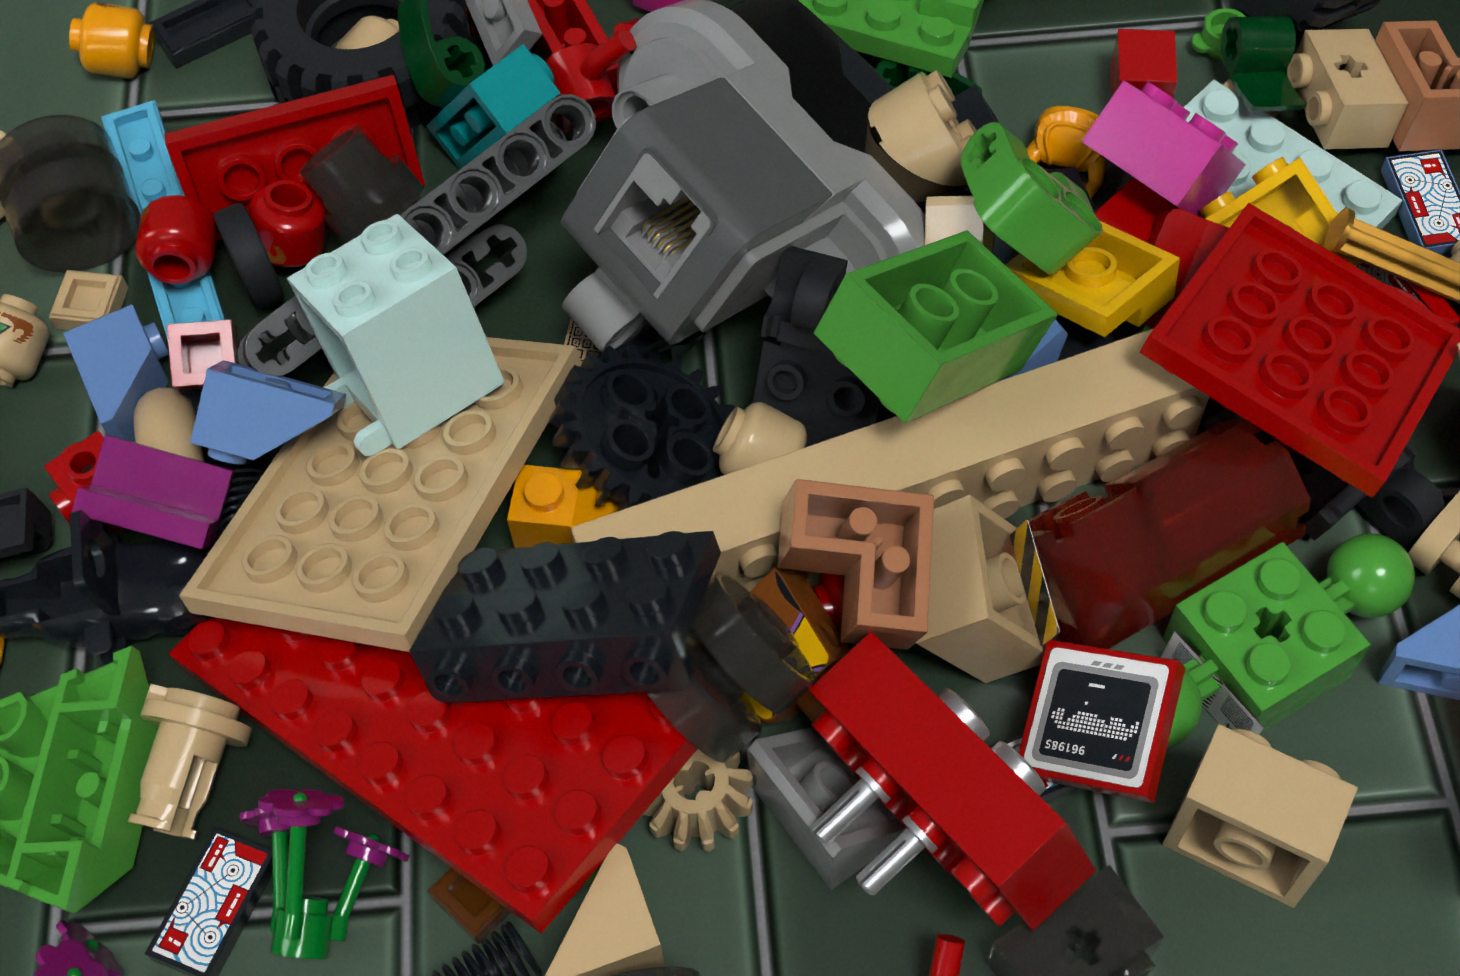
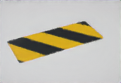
[1010,519,1060,646]

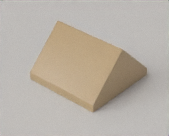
[545,844,667,976]

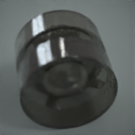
[0,115,141,273]
[646,571,817,763]

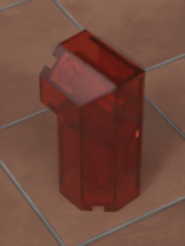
[1028,419,1311,649]

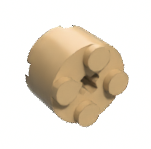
[859,70,977,212]

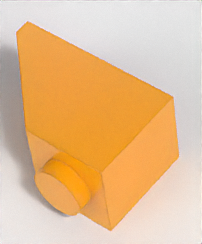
[507,465,619,548]

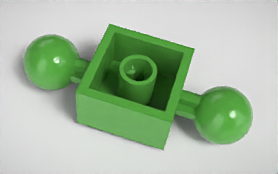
[1163,533,1415,747]

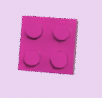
[1082,80,1246,218]

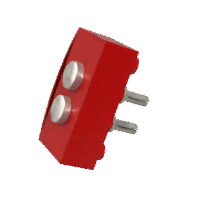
[809,632,1097,931]

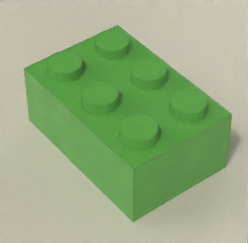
[814,230,1058,424]

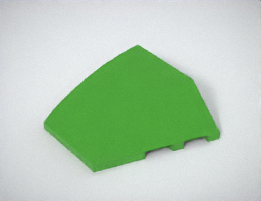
[0,645,159,914]

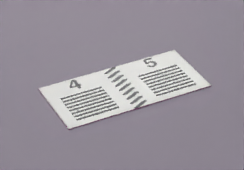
[1160,631,1264,735]

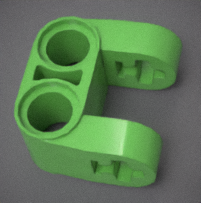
[961,122,1103,275]

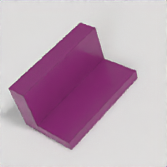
[71,435,235,549]

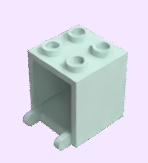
[287,214,505,456]

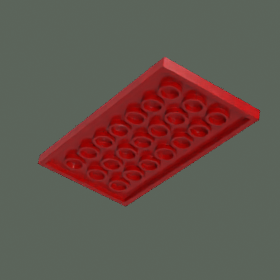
[168,549,729,934]

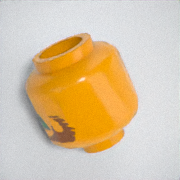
[69,2,154,79]

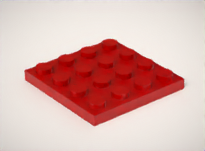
[1139,202,1460,498]

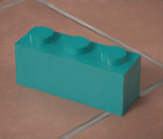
[426,44,560,170]

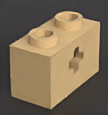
[1287,29,1409,149]

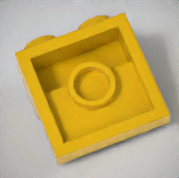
[1200,157,1363,267]
[1005,221,1180,337]

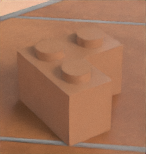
[1375,20,1460,151]
[777,479,934,650]

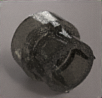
[299,125,423,245]

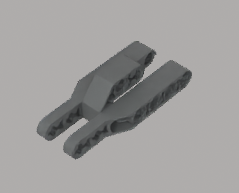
[238,94,596,376]

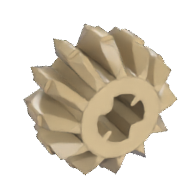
[643,734,753,853]

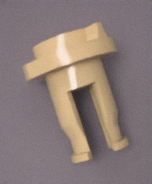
[127,683,252,840]

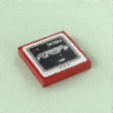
[1019,640,1186,803]

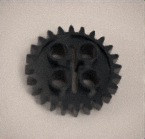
[549,344,735,511]

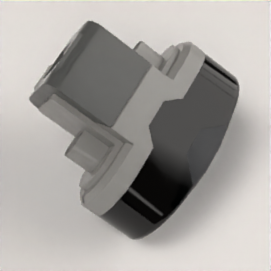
[561,0,973,353]

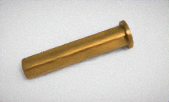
[1323,208,1460,303]

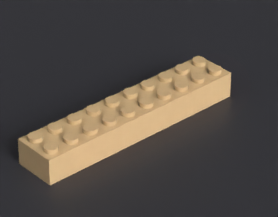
[571,329,1209,628]

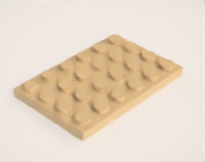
[179,337,582,652]

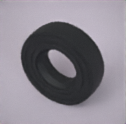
[213,203,284,310]

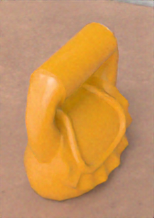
[1026,106,1106,198]

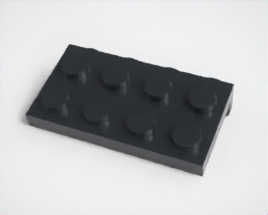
[409,531,721,703]

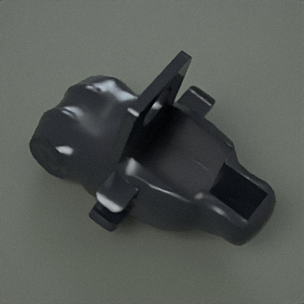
[0,510,210,666]

